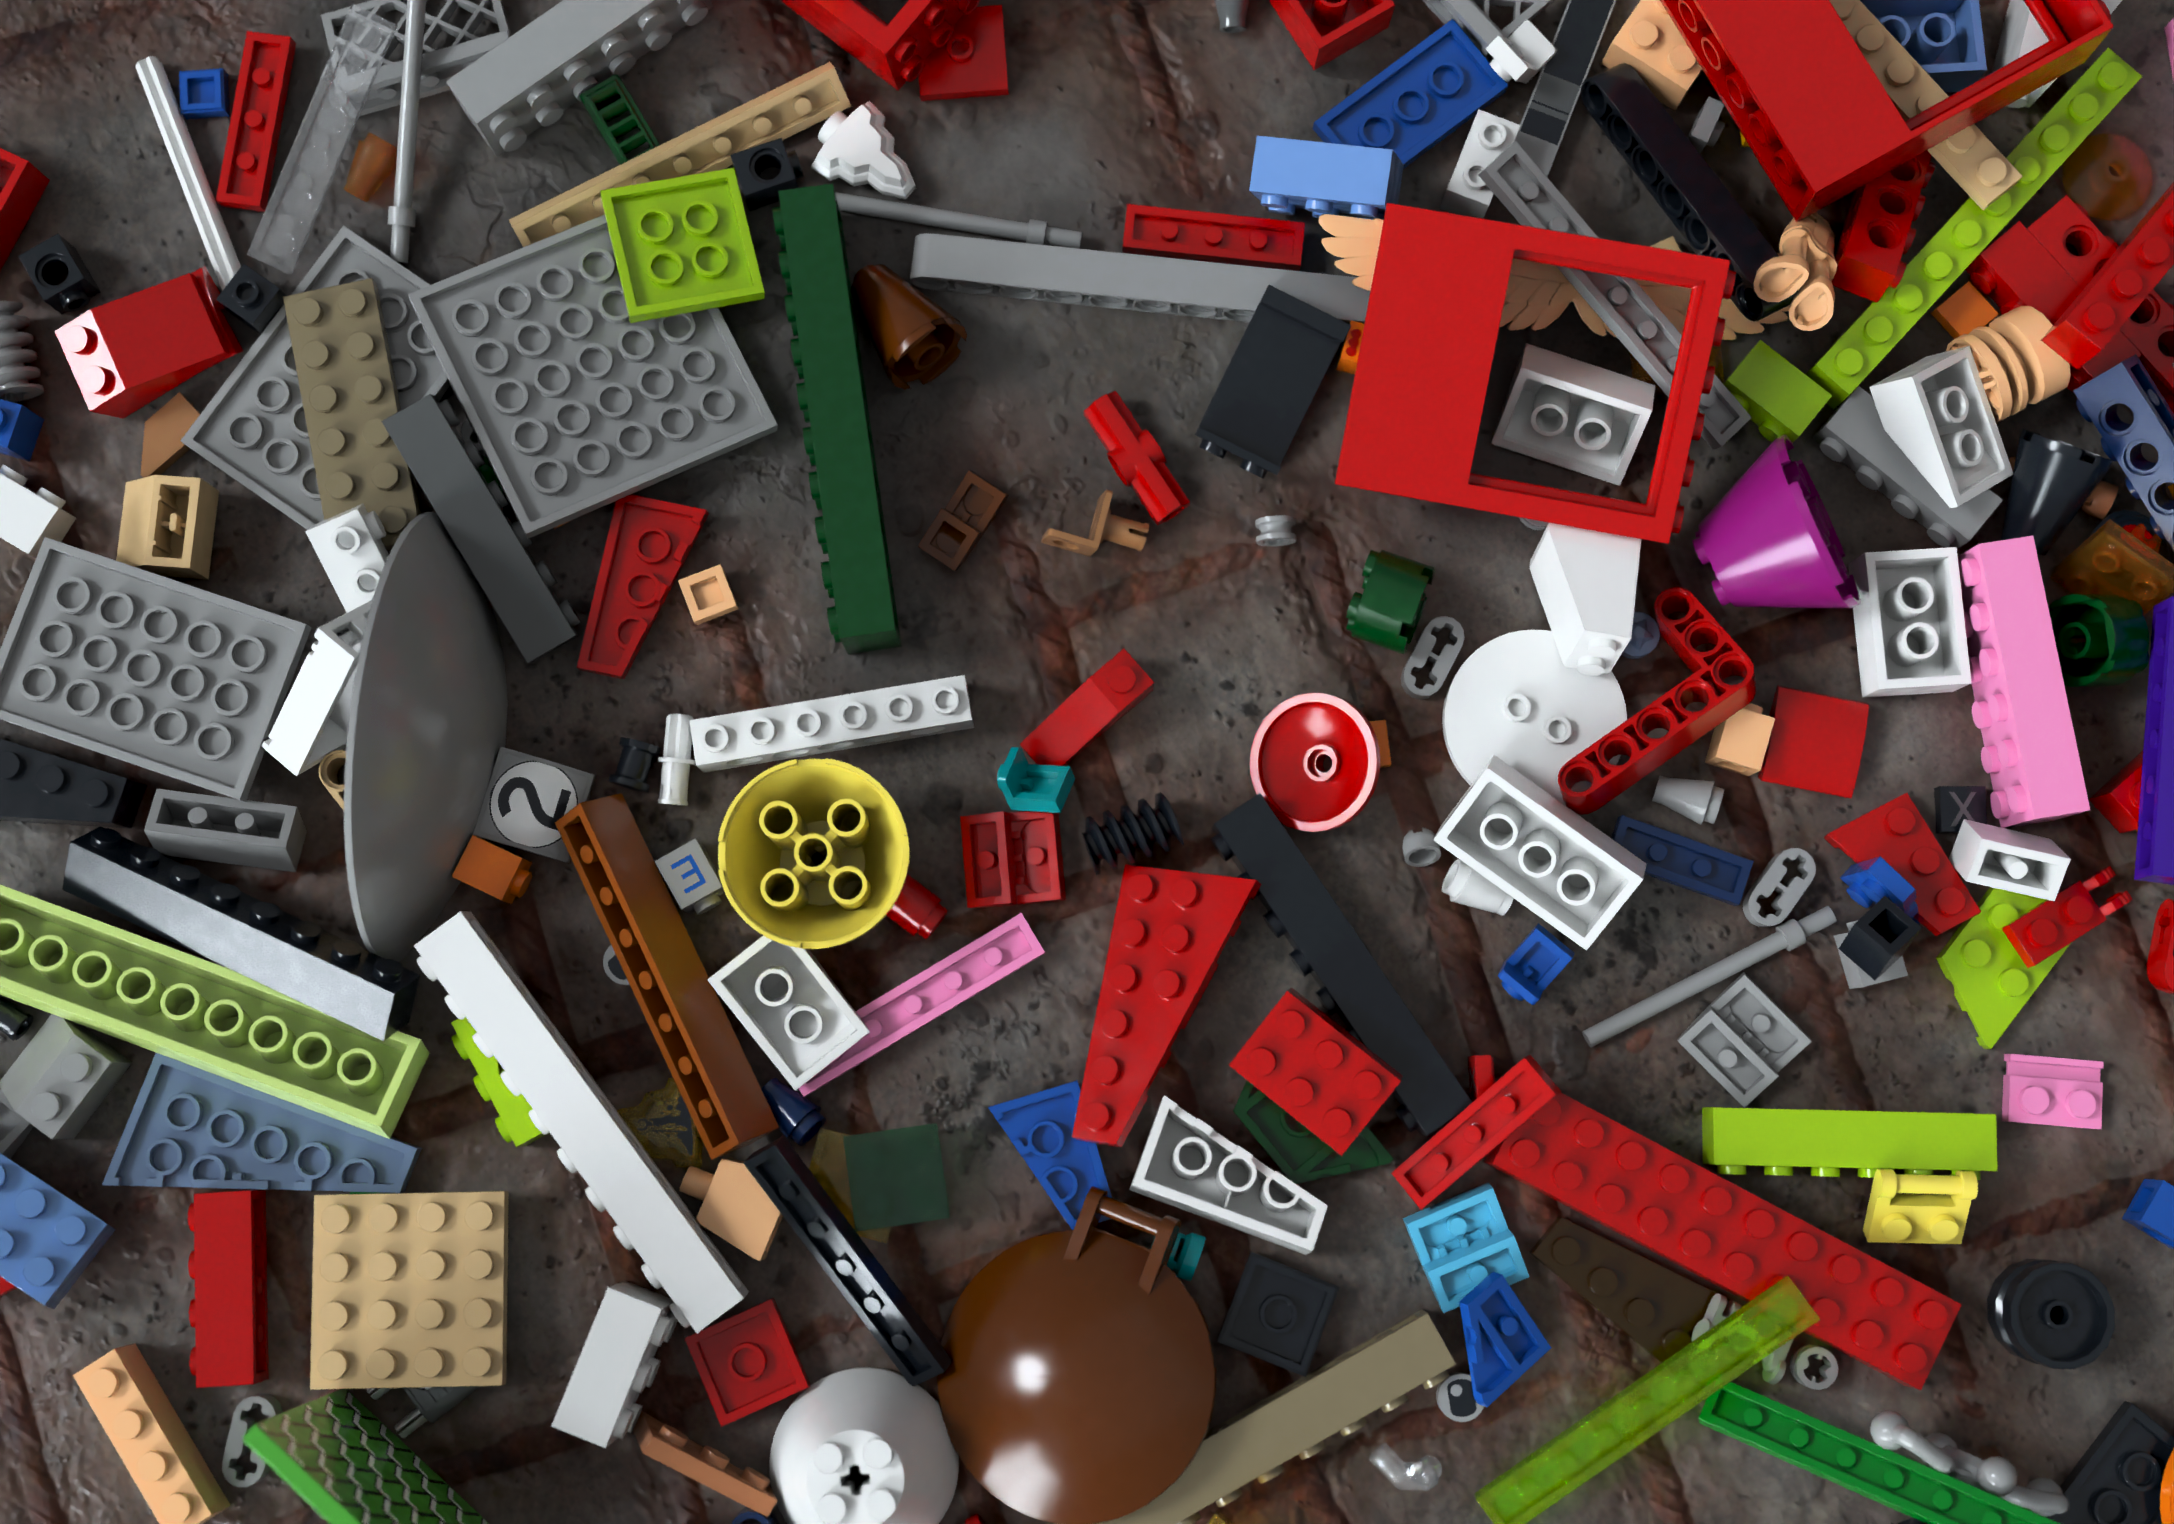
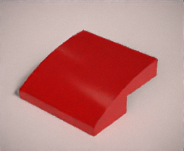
[1758,685,1869,799]
[960,811,1066,908]

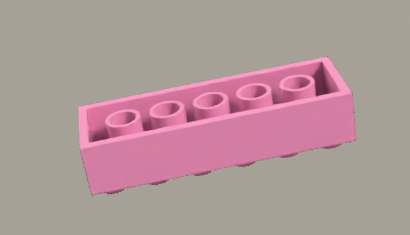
[1958,536,2090,828]

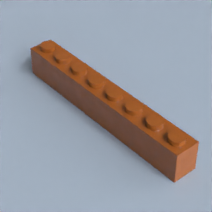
[555,793,779,1160]

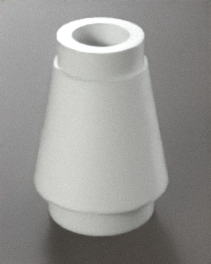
[1442,859,1514,916]

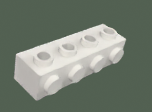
[305,504,389,613]

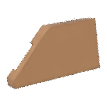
[140,392,201,478]

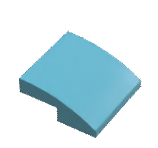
[1403,1182,1530,1313]

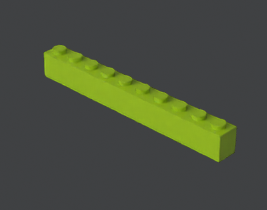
[1806,47,2143,410]

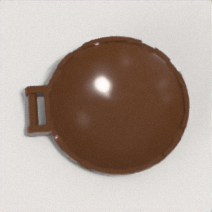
[937,1186,1217,1524]

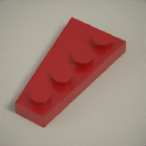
[577,494,709,679]

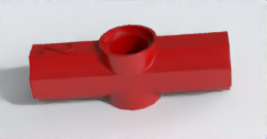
[1083,391,1190,526]

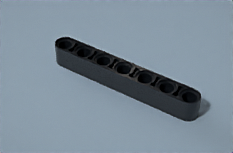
[1581,63,1798,321]

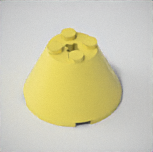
[718,758,910,949]

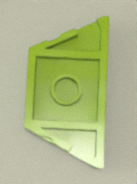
[1936,887,2072,1049]

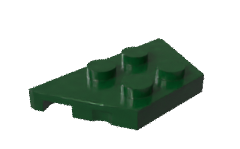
[1233,1081,1393,1184]

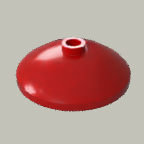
[1250,693,1381,832]

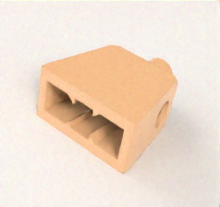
[679,1158,783,1261]

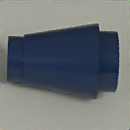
[761,1078,826,1146]

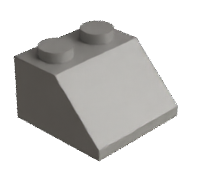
[0,1014,132,1140]

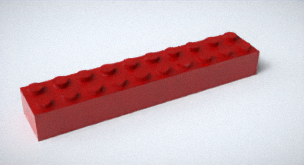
[1484,1092,1962,1391]

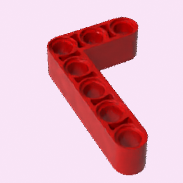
[1558,587,1756,815]

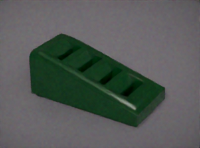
[580,74,660,165]

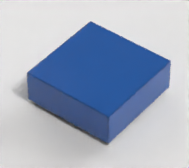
[179,68,230,120]

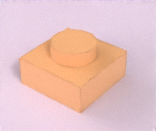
[678,564,739,626]

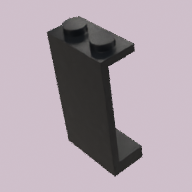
[1195,285,1351,479]

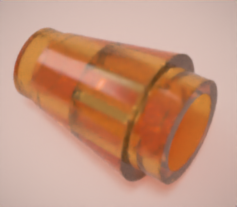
[343,132,397,203]

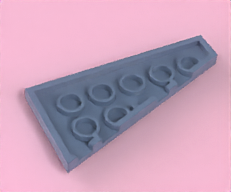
[102,1053,422,1193]

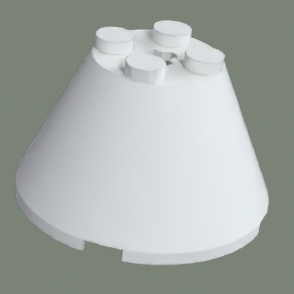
[769,1367,959,1524]

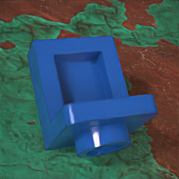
[1498,923,1574,1005]

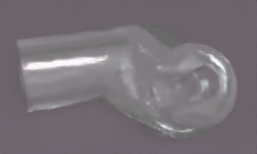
[1369,1443,1442,1491]

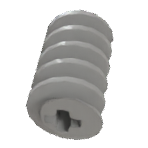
[0,301,44,402]

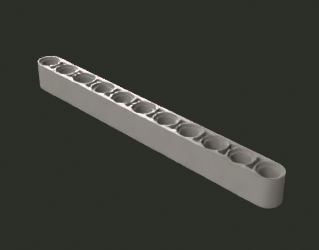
[910,233,1370,324]

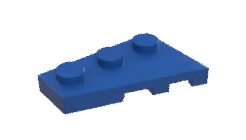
[988,1080,1112,1230]

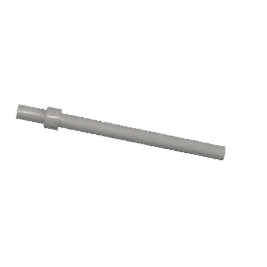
[387,0,426,263]
[835,192,1082,249]
[1582,906,1837,1048]

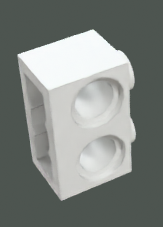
[1439,109,1520,219]

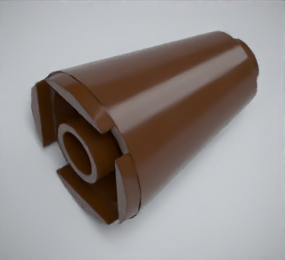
[851,264,967,389]

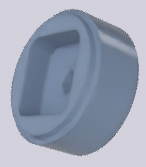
[1621,612,1660,659]

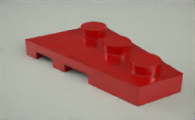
[1824,792,1981,937]

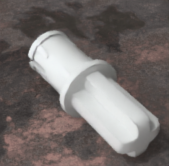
[658,713,695,806]

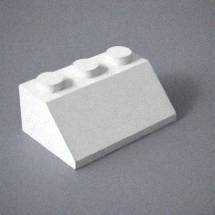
[1491,343,1655,486]

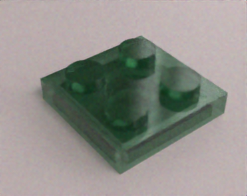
[843,1123,950,1232]

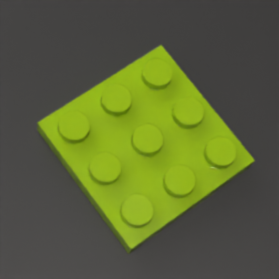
[600,168,765,323]

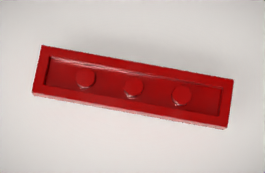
[216,31,296,212]
[1122,204,1305,271]
[1391,1054,1562,1210]

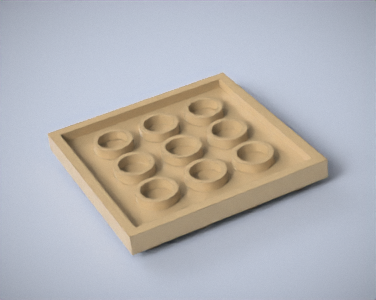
[310,1191,509,1390]

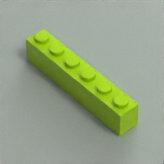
[1702,1107,1998,1180]

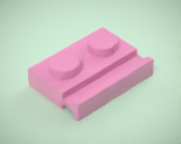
[2002,1054,2104,1129]

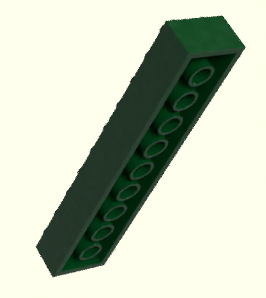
[772,183,902,654]

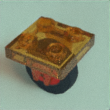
[2050,510,2174,616]

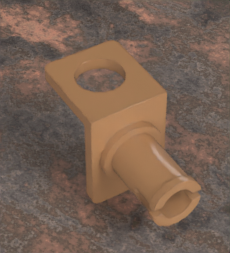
[1041,490,1149,557]

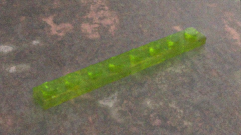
[1475,1275,1820,1524]

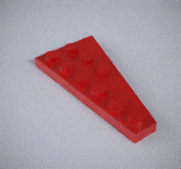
[1072,864,1261,1147]

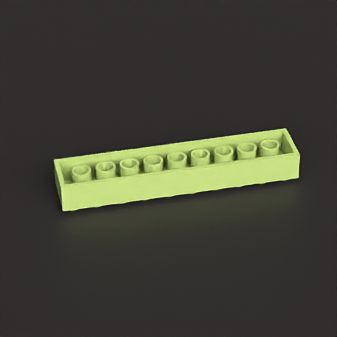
[0,885,430,1139]

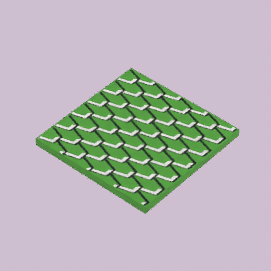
[242,1389,489,1524]

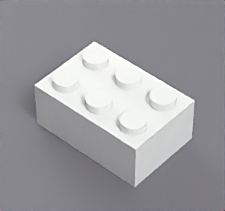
[1848,547,1972,698]
[551,1280,678,1448]

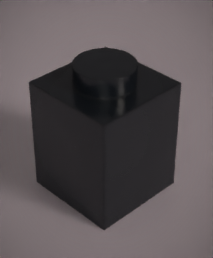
[1839,896,1922,980]

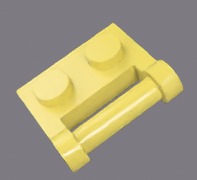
[1863,1169,1978,1244]

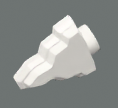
[811,101,916,200]

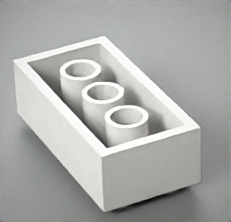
[1433,755,1647,951]

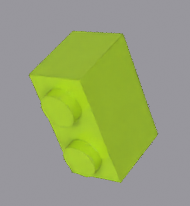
[1723,339,1833,443]

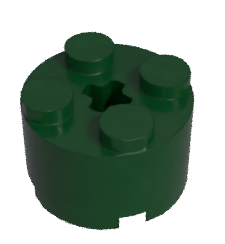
[1346,550,1435,654]
[2048,594,2149,687]

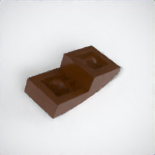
[917,470,1009,571]

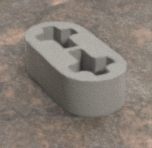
[1401,616,1465,700]
[1743,848,1816,927]
[222,1394,283,1487]

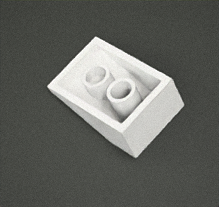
[1869,346,2014,508]
[708,935,870,1091]

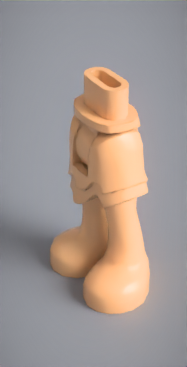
[1753,212,1837,331]

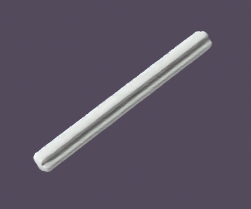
[136,56,241,291]

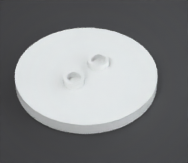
[1442,630,1627,806]

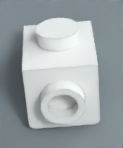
[1486,20,1557,84]

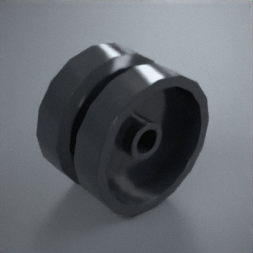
[1987,1259,2115,1369]

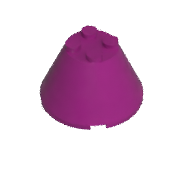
[1692,435,1861,608]

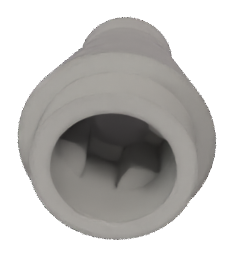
[1652,775,1725,825]

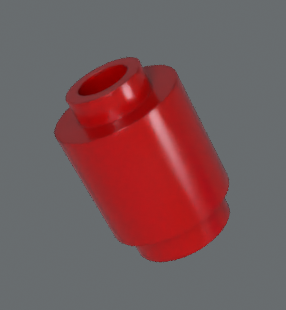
[886,874,949,940]

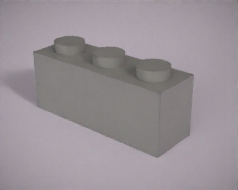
[144,789,307,872]

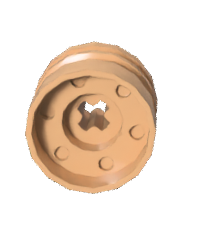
[1946,305,2071,424]

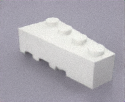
[1129,1095,1328,1255]

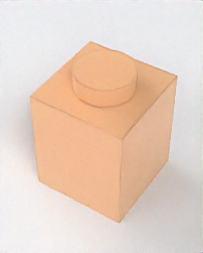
[1705,703,1775,776]

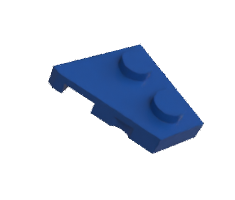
[1840,856,1920,925]
[1459,1272,1551,1407]

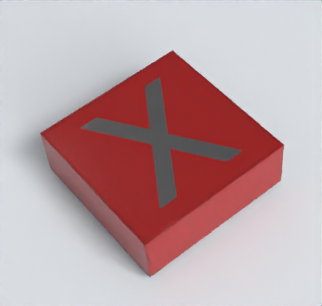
[1468,1055,1495,1102]

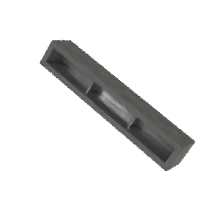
[381,394,581,663]

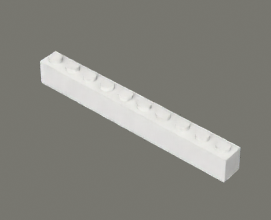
[414,911,749,1333]

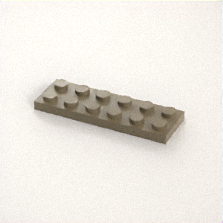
[283,278,421,551]

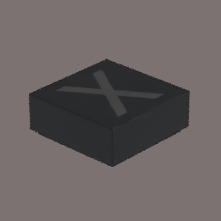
[1934,786,1987,834]

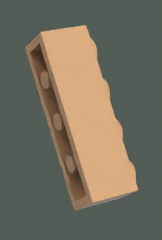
[73,1343,231,1524]

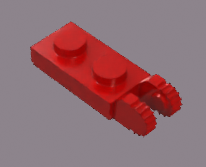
[2001,866,2133,968]

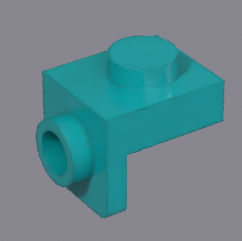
[997,747,1076,813]

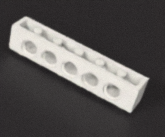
[689,675,974,773]

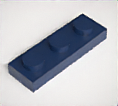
[1611,815,1754,906]

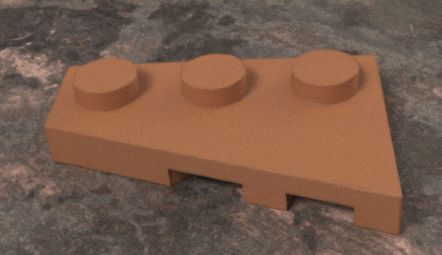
[633,1411,778,1517]

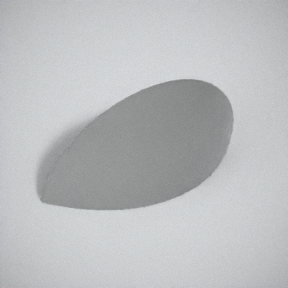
[344,512,508,962]

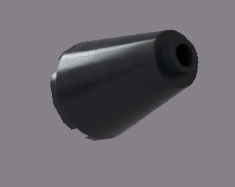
[2001,429,2113,556]

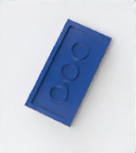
[1313,19,1509,169]

